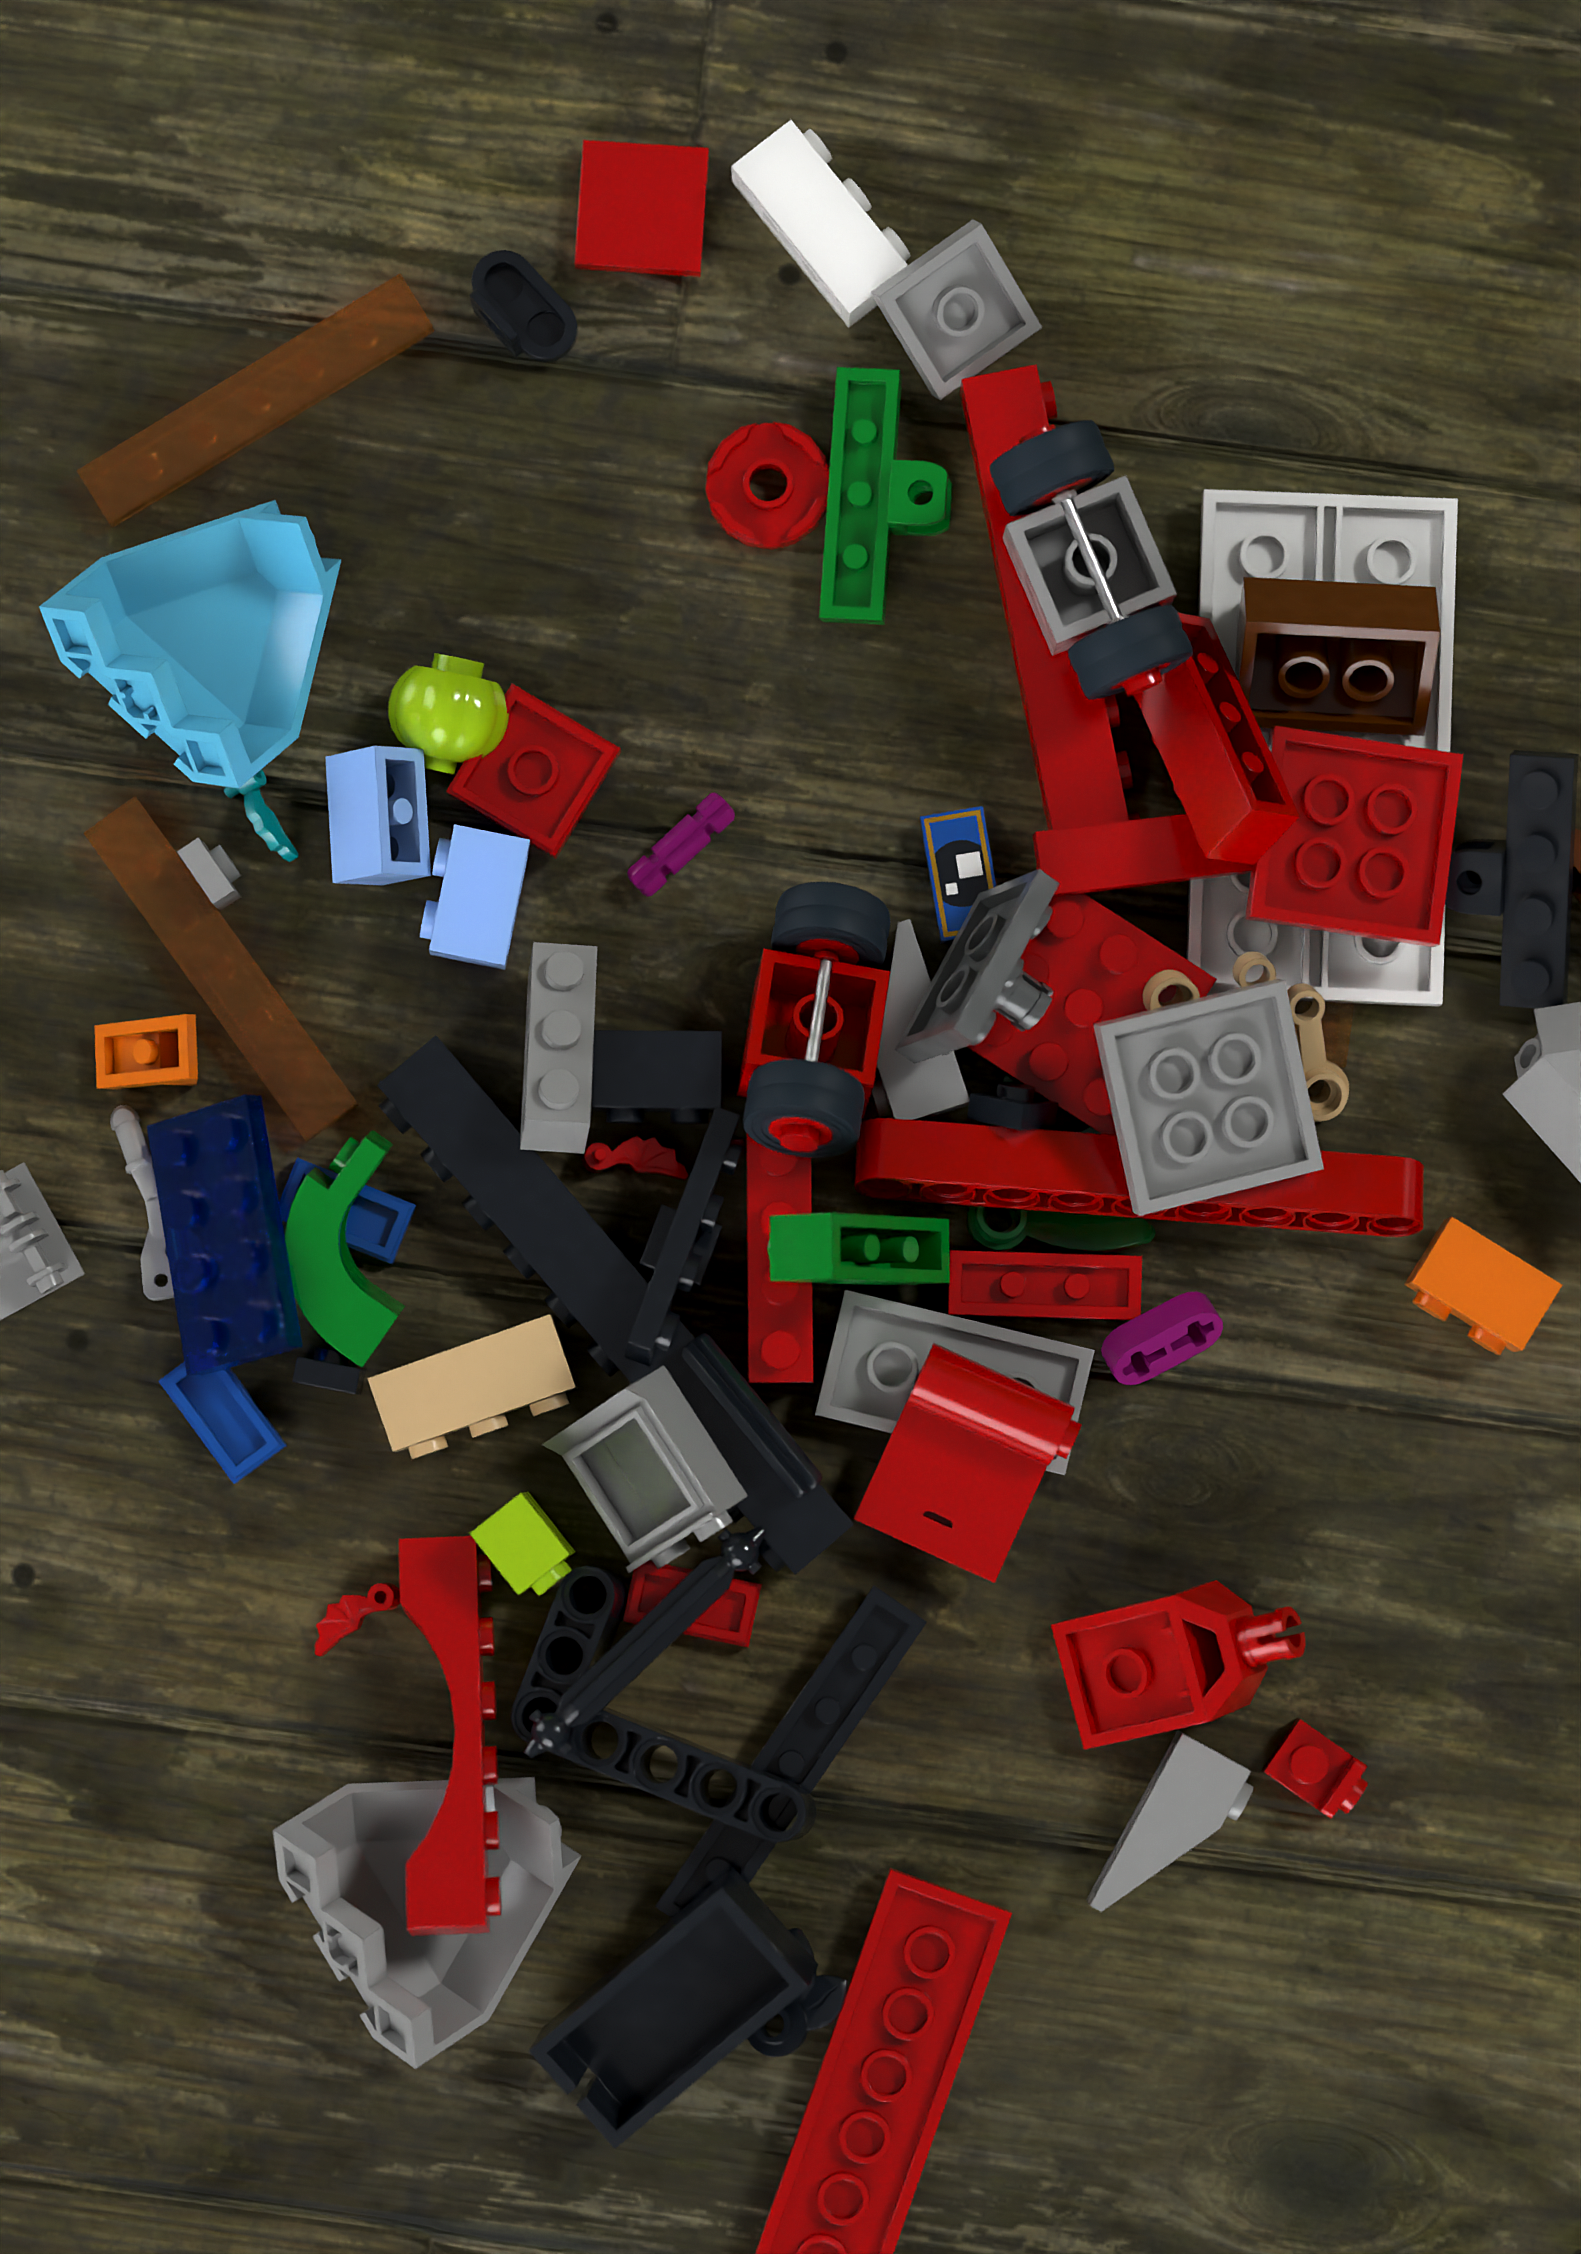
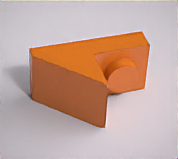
[94,1014,198,1090]

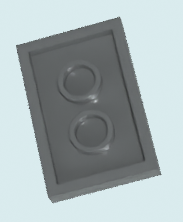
[895,869,1059,1064]

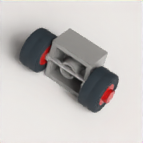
[990,420,1193,700]

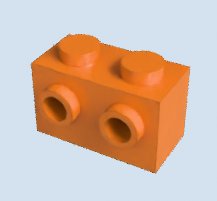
[1404,1217,1562,1356]

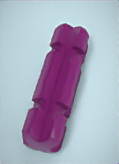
[627,792,735,897]

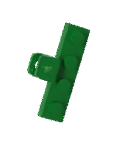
[819,367,953,625]

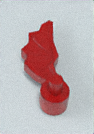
[582,1136,689,1181]
[315,1582,400,1657]

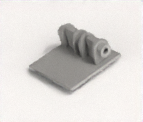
[0,1162,85,1321]

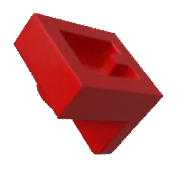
[1262,1718,1368,1819]

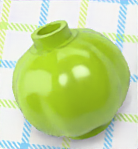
[388,653,509,775]

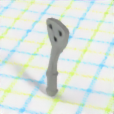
[110,1105,222,1301]

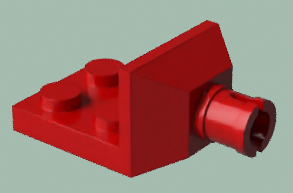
[1051,1580,1305,1750]

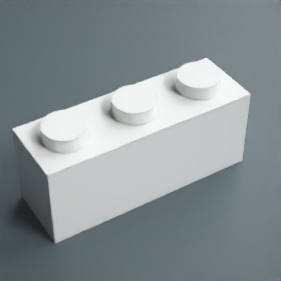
[731,120,911,327]

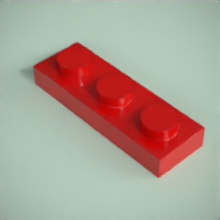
[948,1250,1142,1320]

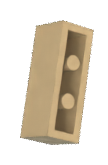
[367,1314,578,1459]

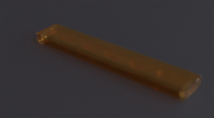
[77,274,434,528]
[84,796,359,1142]

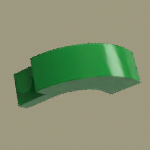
[285,1130,405,1368]

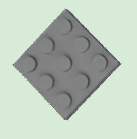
[1093,979,1324,1216]

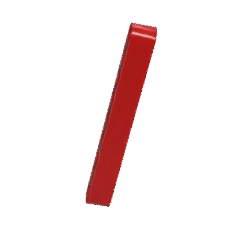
[855,1118,1424,1237]

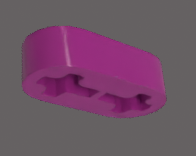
[1101,1291,1223,1385]

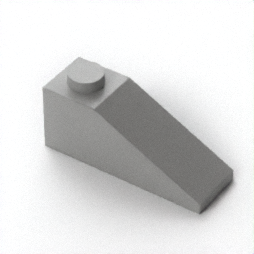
[871,919,970,1121]
[1086,1730,1254,1912]

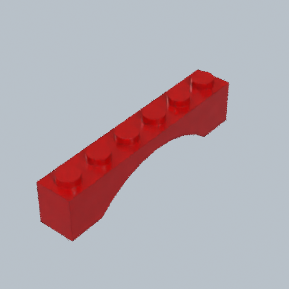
[399,1536,502,1936]

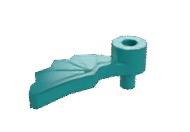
[224,769,299,862]

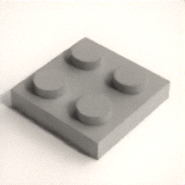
[870,220,1042,400]

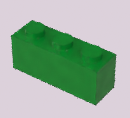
[768,1213,950,1285]

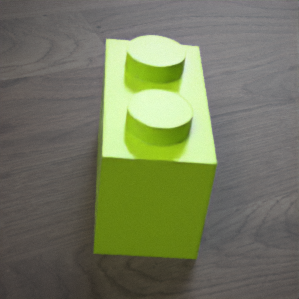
[470,1492,576,1596]

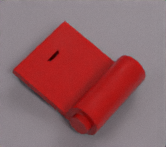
[853,1343,1082,1583]

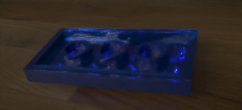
[147,1094,303,1375]

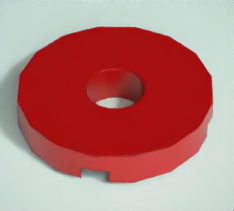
[705,422,829,550]

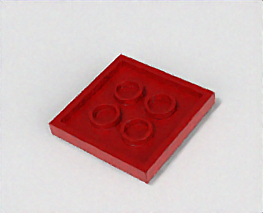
[1245,726,1464,947]
[966,893,1217,1135]

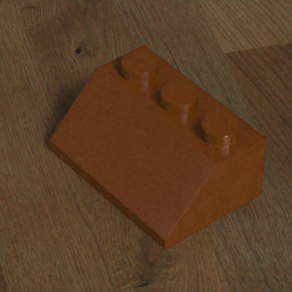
[1235,577,1440,736]

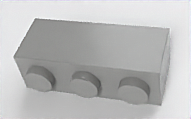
[520,942,597,1154]

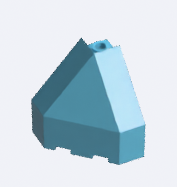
[39,500,342,788]

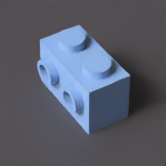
[325,746,431,885]
[420,824,530,970]

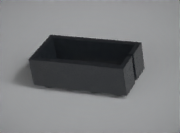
[529,1867,819,2149]

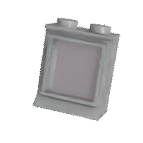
[542,1366,748,1573]

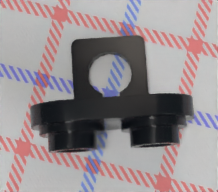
[469,250,578,362]

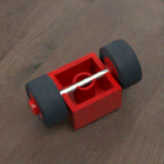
[737,882,891,1158]

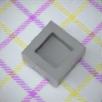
[177,837,241,911]

